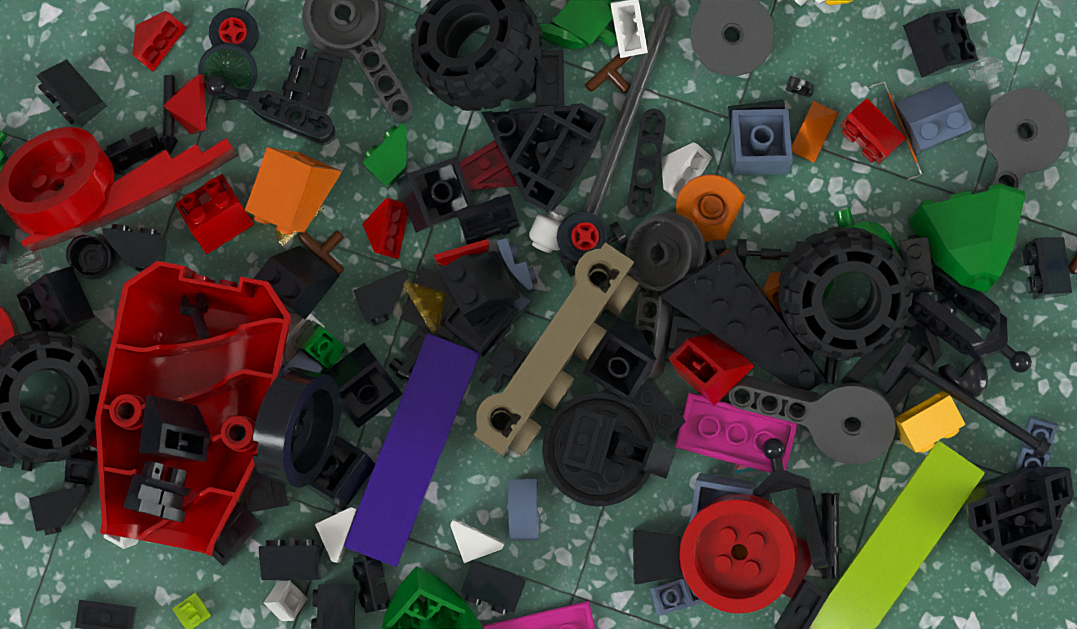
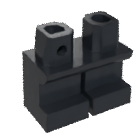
[123,461,191,523]

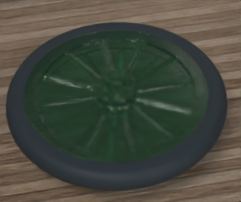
[198,43,257,100]

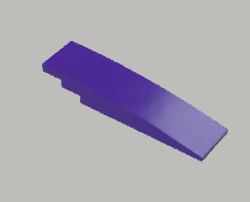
[344,333,480,567]

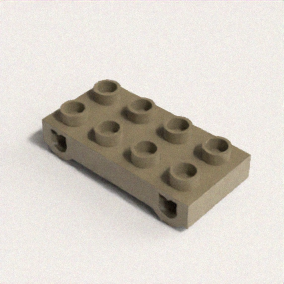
[474,242,639,458]

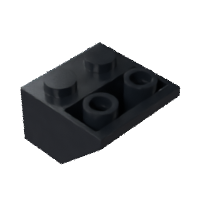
[903,9,978,78]
[36,59,107,127]
[103,224,167,272]
[1023,237,1072,300]
[16,266,95,334]
[139,395,210,462]
[259,540,321,580]
[311,583,356,629]

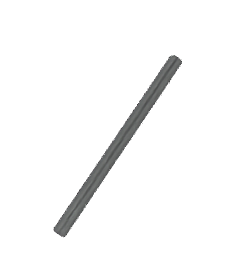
[577,4,674,238]

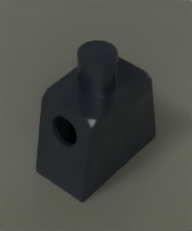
[633,530,680,584]

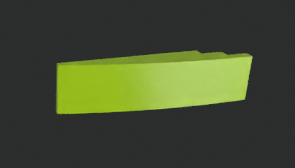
[809,440,985,629]

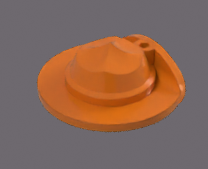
[676,174,745,242]

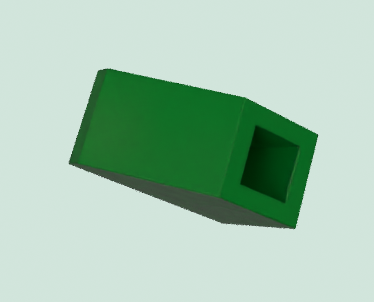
[362,123,407,190]
[295,320,346,369]

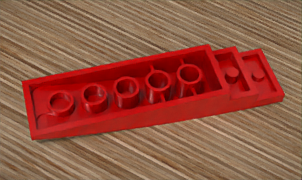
[20,138,238,252]

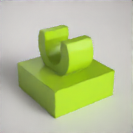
[172,592,212,629]

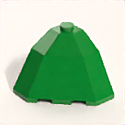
[909,184,1025,293]
[381,566,484,629]

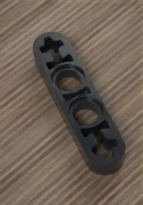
[627,109,666,217]

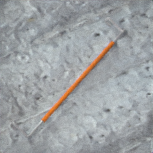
[869,81,922,181]

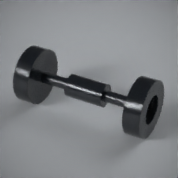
[557,221,628,278]
[736,239,805,266]

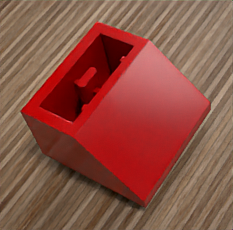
[840,98,906,165]
[175,174,254,255]
[668,333,754,406]

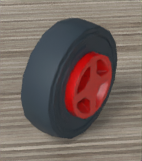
[209,8,259,58]
[556,211,608,262]

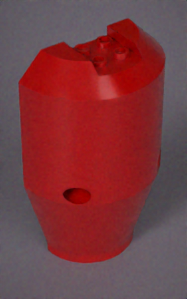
[95,261,292,556]

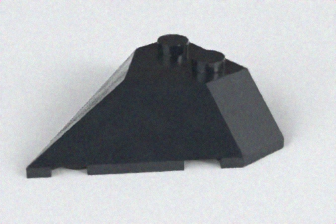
[481,103,606,214]
[965,466,1074,587]

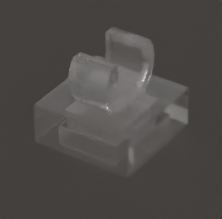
[967,56,1004,90]
[13,250,45,286]

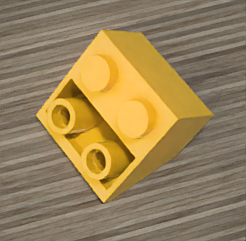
[895,391,966,453]

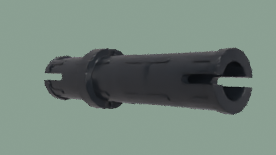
[821,493,842,579]

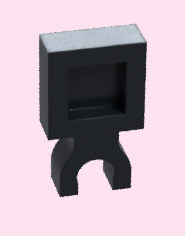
[479,339,526,393]

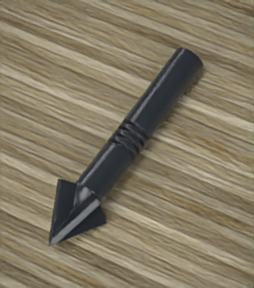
[159,75,178,155]

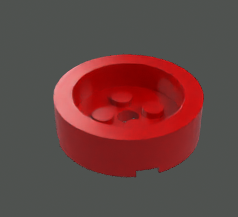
[0,127,114,235]
[680,494,798,613]

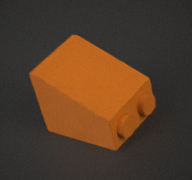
[245,147,341,235]

